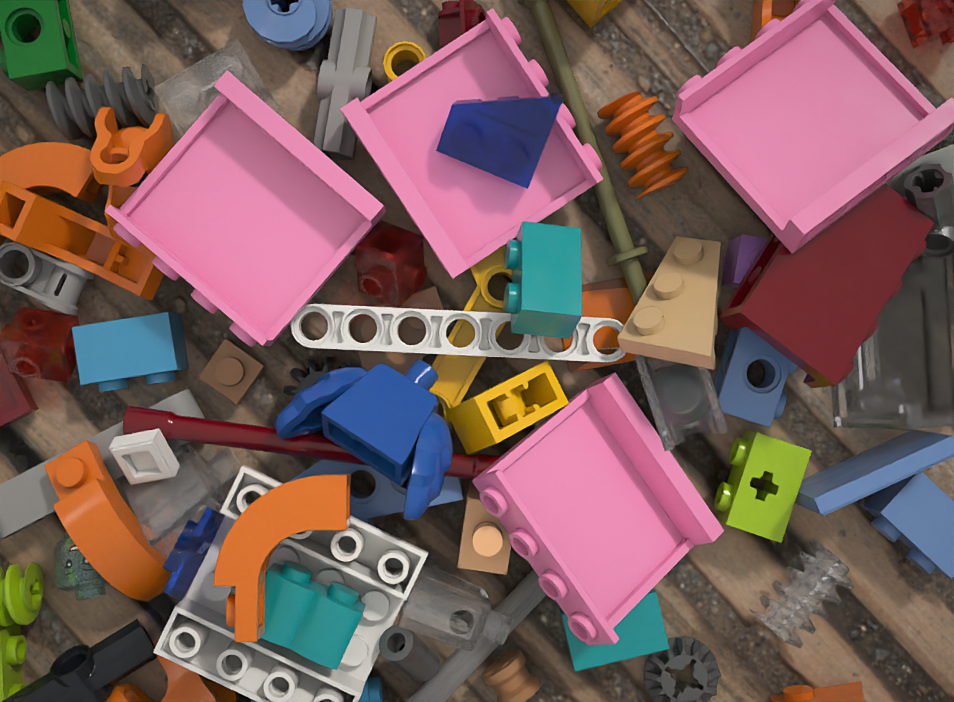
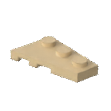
[617,236,724,370]

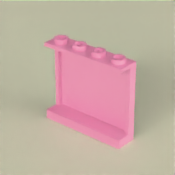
[672,0,954,254]
[340,8,603,279]
[105,70,387,347]
[472,373,724,645]

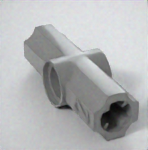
[313,8,377,161]

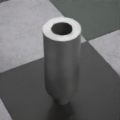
[379,625,440,682]

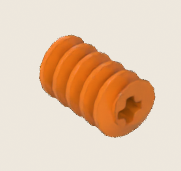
[597,91,689,201]

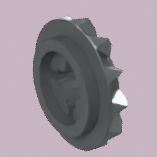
[644,636,721,702]

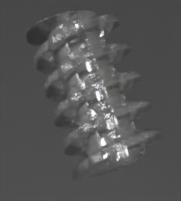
[749,538,855,649]

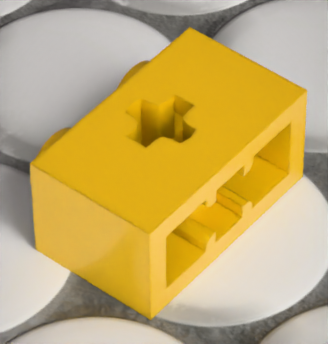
[446,360,569,454]

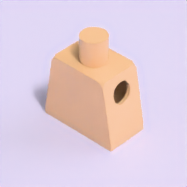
[456,480,511,575]

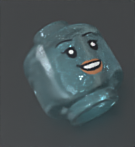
[53,531,111,600]

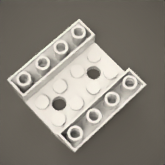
[153,465,428,702]

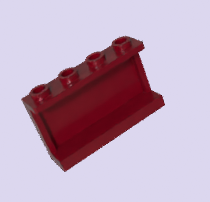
[718,183,935,388]

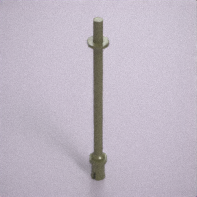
[518,0,649,306]

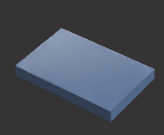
[795,429,954,516]

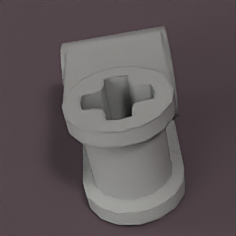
[0,242,96,316]

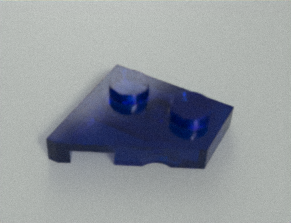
[436,93,565,189]
[162,507,225,601]

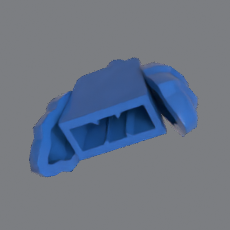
[274,360,452,520]

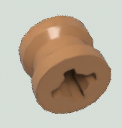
[481,650,542,702]

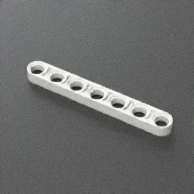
[291,304,626,362]

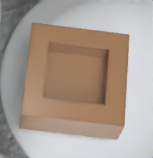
[198,338,267,405]

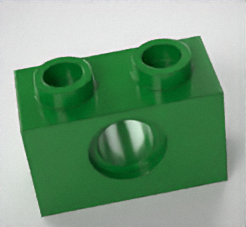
[0,0,84,91]

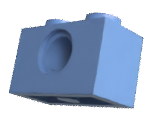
[705,327,797,428]

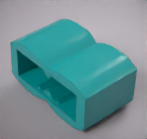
[261,561,365,670]

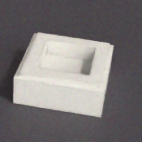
[109,428,180,485]

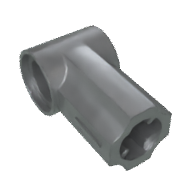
[904,164,954,259]

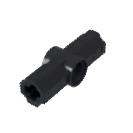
[2,619,157,702]

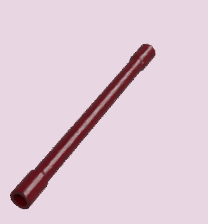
[123,406,501,481]

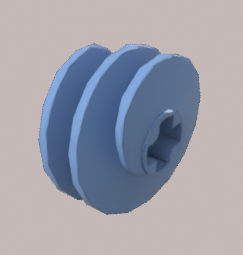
[243,0,333,51]

